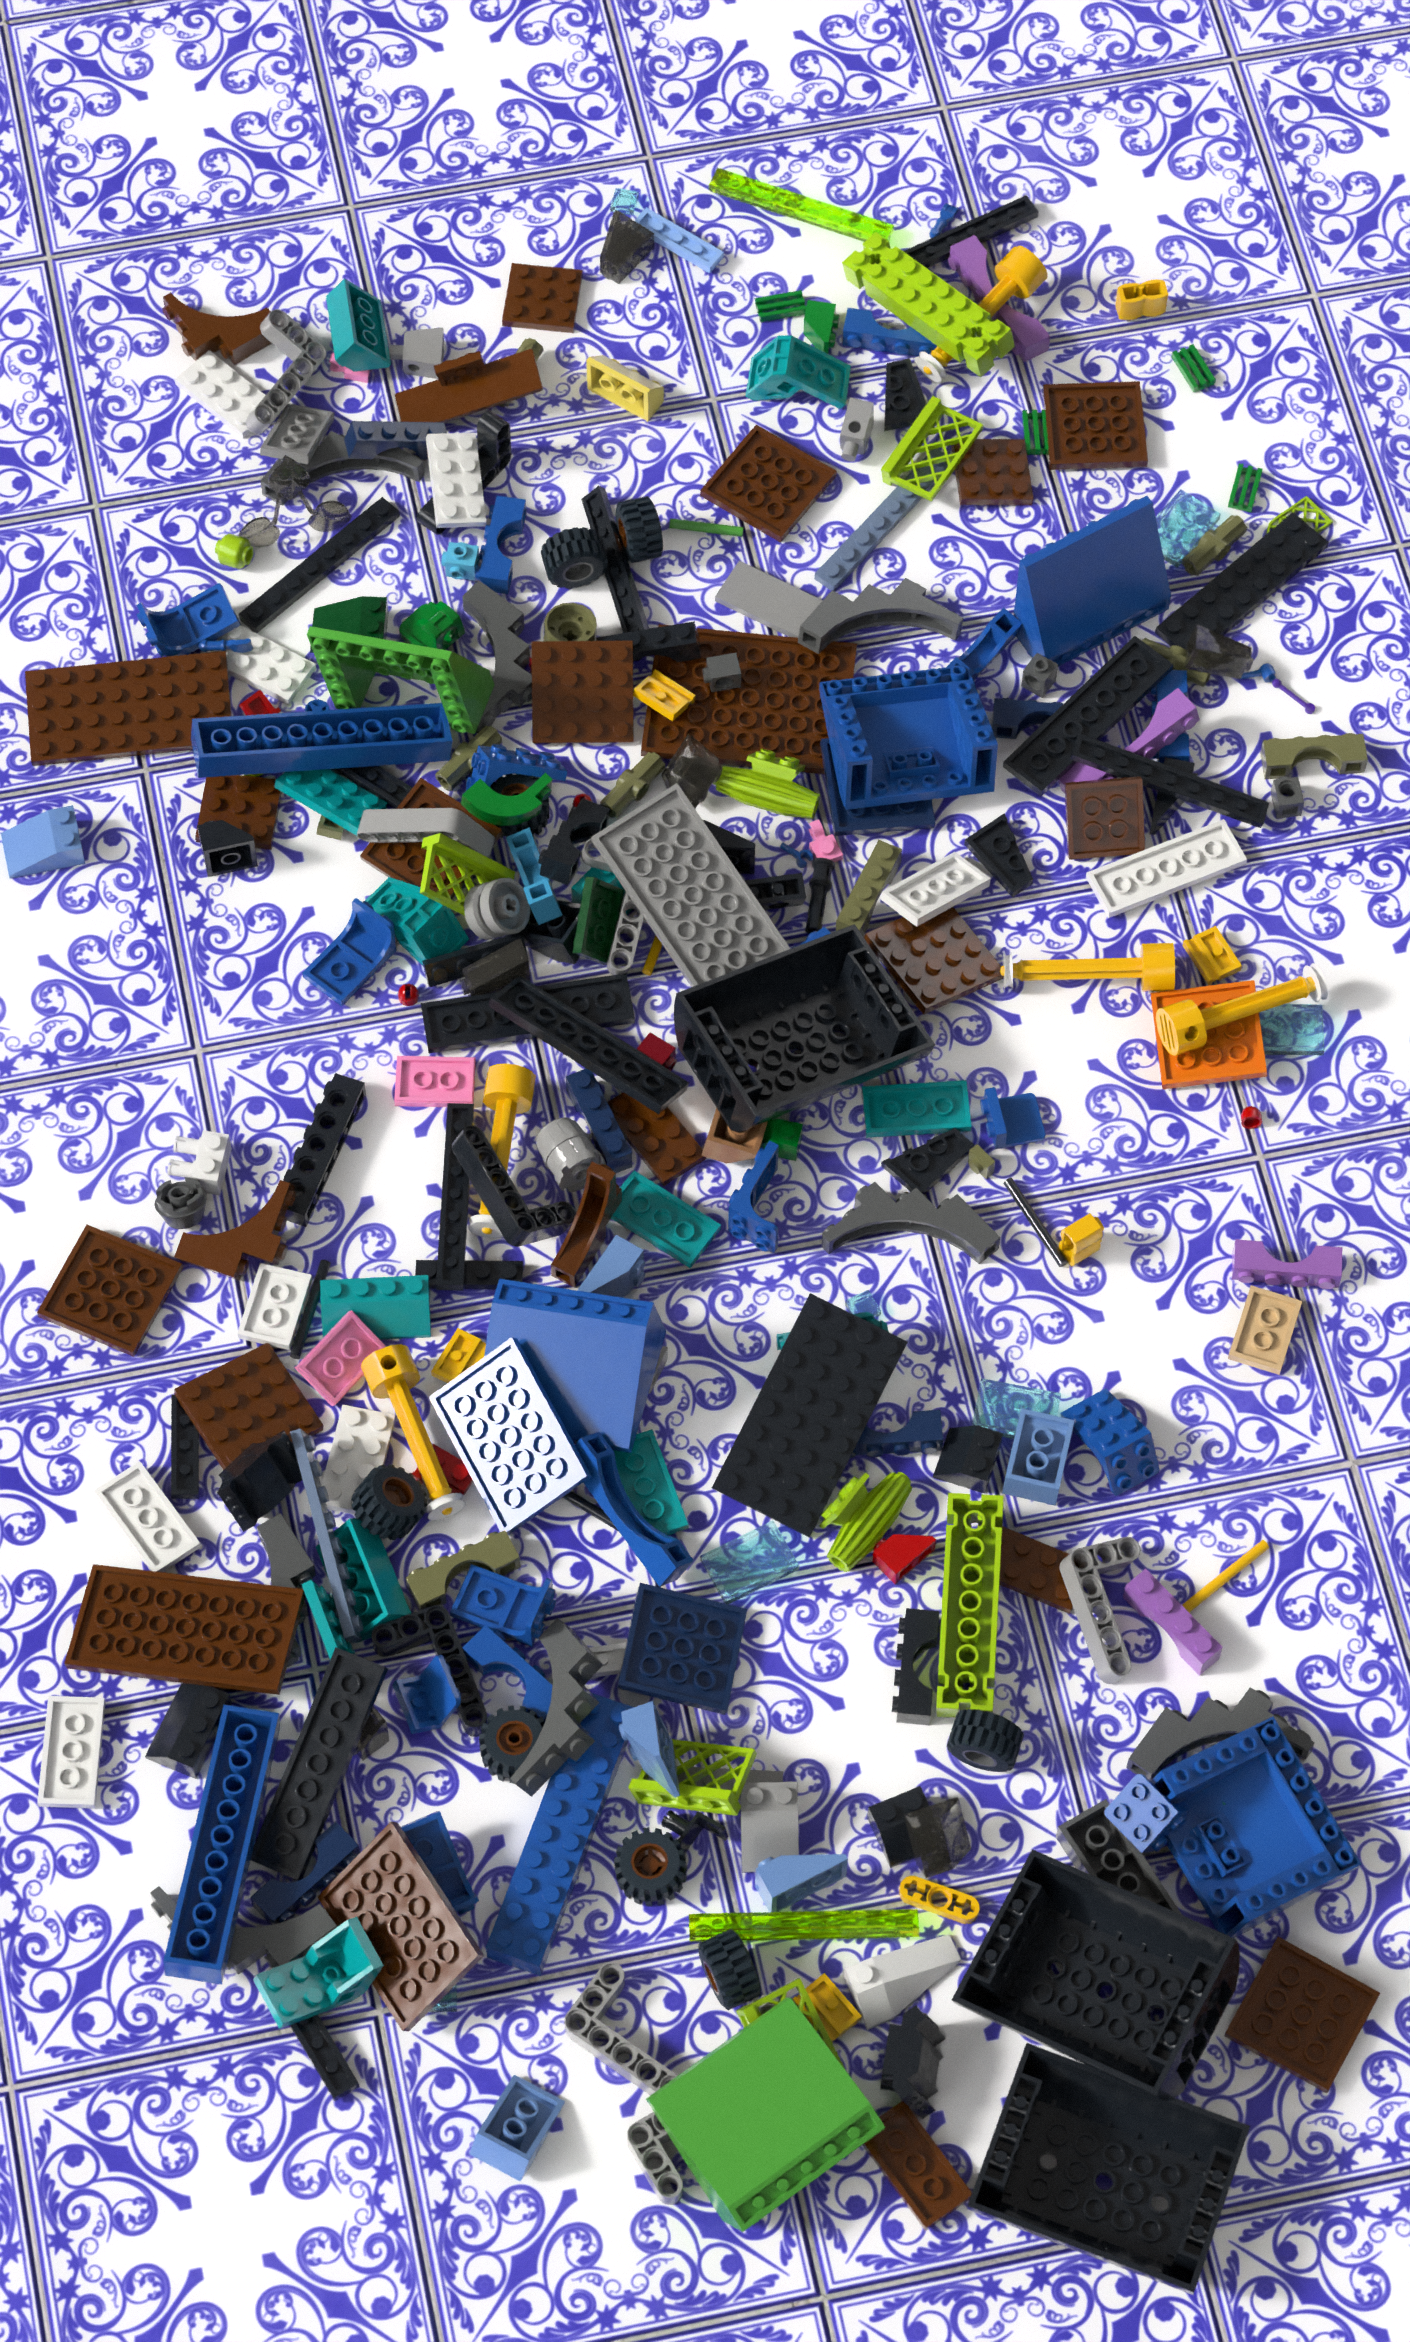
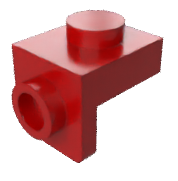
[239,690,281,715]

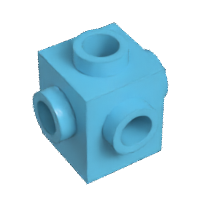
[441,542,480,580]

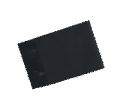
[703,820,756,874]
[506,900,581,964]

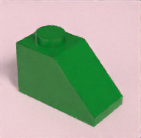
[760,1119,803,1161]

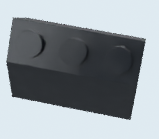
[145,1683,232,1779]

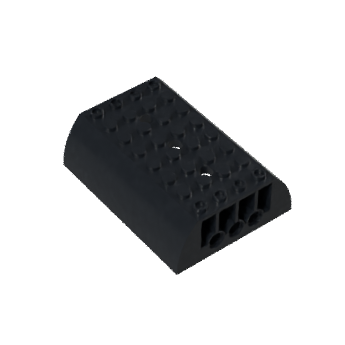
[674,924,935,1132]
[951,1849,1240,2101]
[967,2042,1250,2295]

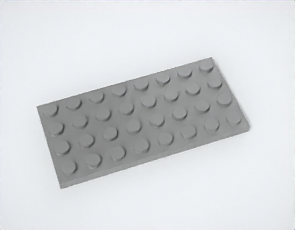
[591,783,791,987]

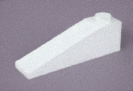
[844,1934,961,2030]

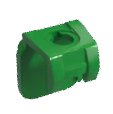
[399,601,465,650]

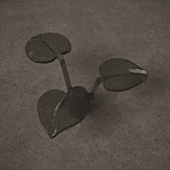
[238,455,352,547]

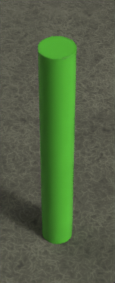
[669,518,744,537]

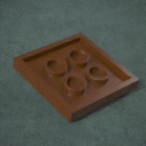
[502,263,583,333]
[951,439,1034,505]
[195,775,282,850]
[1064,776,1145,860]

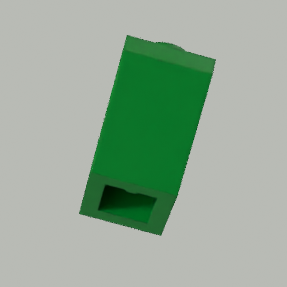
[803,300,840,354]

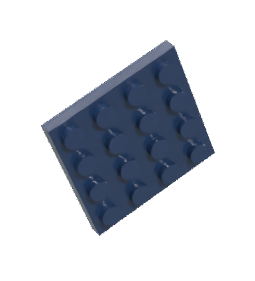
[820,738,936,836]
[617,1583,747,1715]

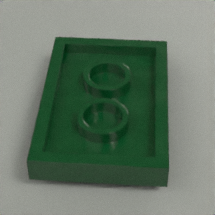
[573,877,624,965]

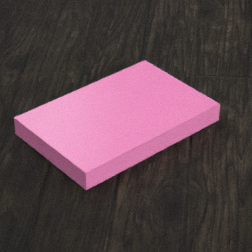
[394,1056,476,1107]
[295,1310,386,1406]

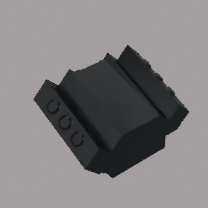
[217,1430,303,1532]
[880,2005,946,2120]

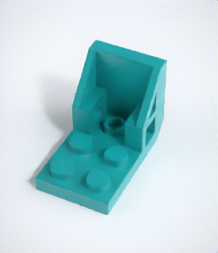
[745,335,851,409]
[365,877,469,966]
[253,1917,384,2029]

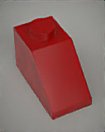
[872,1534,936,1584]

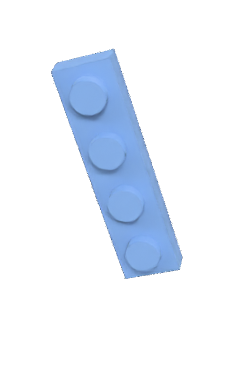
[632,207,724,273]

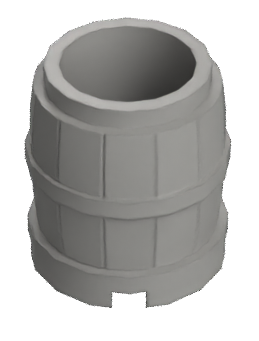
[536,1117,606,1192]

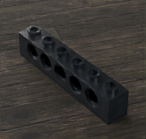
[744,873,806,910]
[283,1073,366,1227]

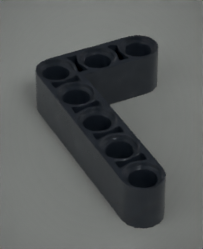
[417,410,512,535]
[452,1125,577,1247]
[371,1605,488,1737]

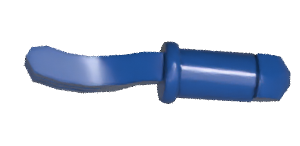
[929,203,959,238]
[198,639,253,653]

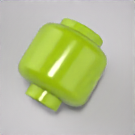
[215,534,254,569]

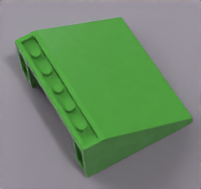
[306,626,495,734]
[646,1997,886,2232]

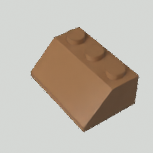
[701,1108,768,1164]

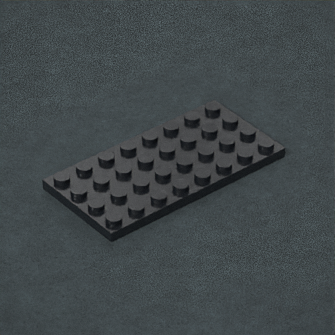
[711,1293,908,1538]

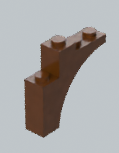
[162,292,276,365]
[551,1161,622,1288]
[174,1180,296,1281]

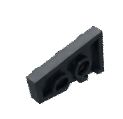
[884,358,927,432]
[964,813,1033,898]
[881,1128,974,1195]

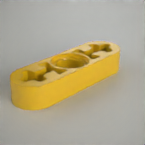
[899,1876,980,1924]

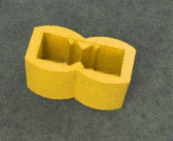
[1115,279,1168,320]
[1059,1213,1104,1267]

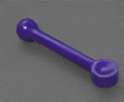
[1272,679,1315,714]

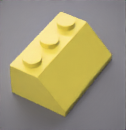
[586,355,664,421]

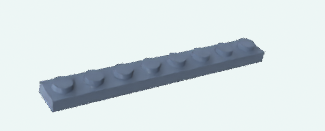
[814,449,952,591]
[290,1428,363,1644]

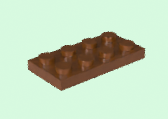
[607,1092,706,1186]
[996,1526,1079,1614]
[862,2101,972,2231]

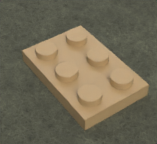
[1228,1285,1302,1375]

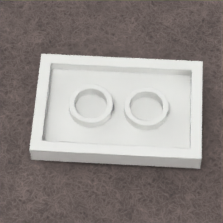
[237,1263,312,1350]

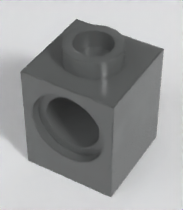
[702,653,741,692]
[1021,653,1058,698]
[1271,776,1304,819]

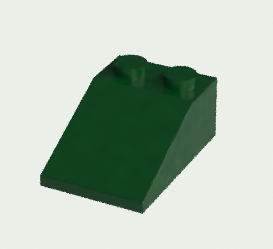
[310,596,389,653]

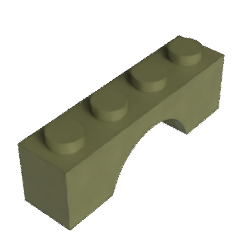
[1260,733,1368,779]
[836,840,902,936]
[406,1530,521,1610]

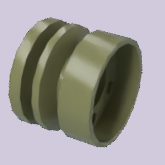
[544,603,597,641]

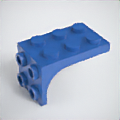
[136,582,241,657]
[466,744,568,791]
[302,898,397,1007]
[728,1140,779,1253]
[1060,1388,1160,1496]
[450,1564,556,1647]
[400,1810,479,1914]

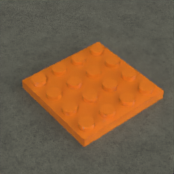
[1150,980,1267,1090]

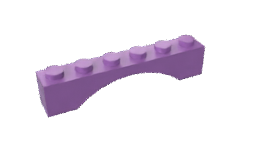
[948,235,1050,362]
[1058,688,1200,794]

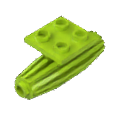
[713,749,820,819]
[819,1472,912,1572]

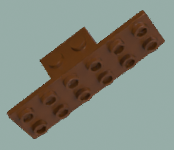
[395,349,543,423]

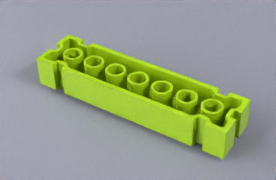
[842,232,1015,377]
[936,1493,1004,1718]

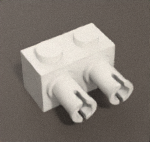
[167,1130,232,1195]

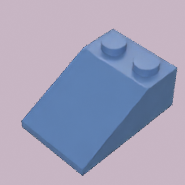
[0,805,85,879]
[577,1235,645,1298]
[1002,1408,1075,1506]
[619,1701,680,1797]
[755,1854,848,1915]
[469,2074,565,2182]

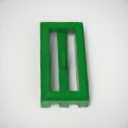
[755,290,806,322]
[1171,344,1216,393]
[1022,410,1049,455]
[1228,463,1263,513]

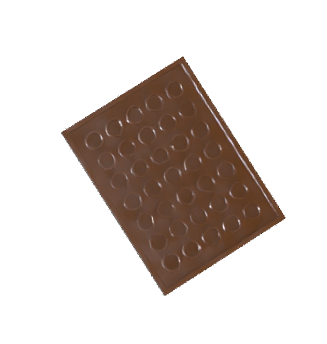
[641,624,857,774]

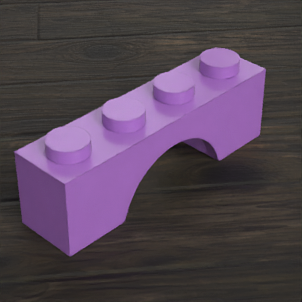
[1231,1239,1343,1289]
[1123,1568,1223,1676]

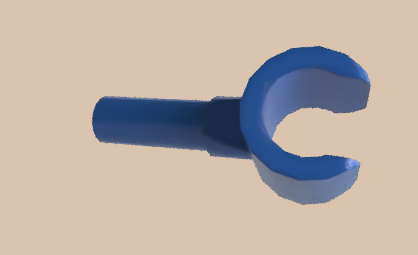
[1239,663,1276,683]
[780,842,813,868]

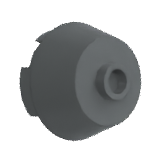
[154,1177,207,1229]

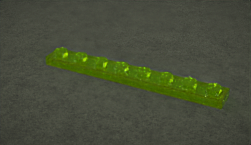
[709,168,894,242]
[689,1909,919,1942]

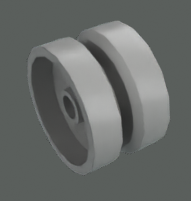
[464,878,530,940]

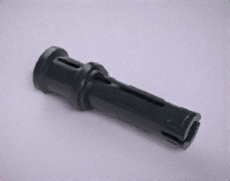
[805,858,835,934]

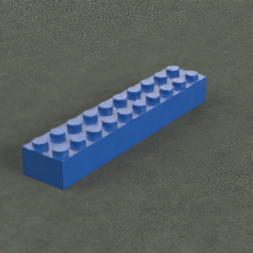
[191,703,453,778]
[486,1693,634,1976]
[163,1705,280,1985]

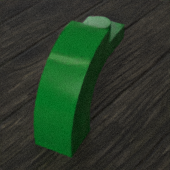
[461,773,553,826]

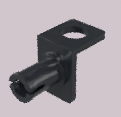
[661,1810,728,1854]

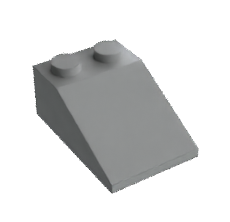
[740,1782,799,1873]

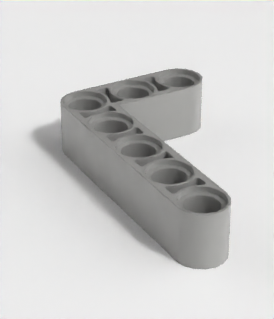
[246,309,326,434]
[357,808,495,858]
[581,839,644,975]
[1060,1537,1141,1684]
[564,1962,678,2095]
[627,2112,683,2205]

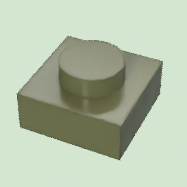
[316,815,345,840]
[968,1144,995,1179]

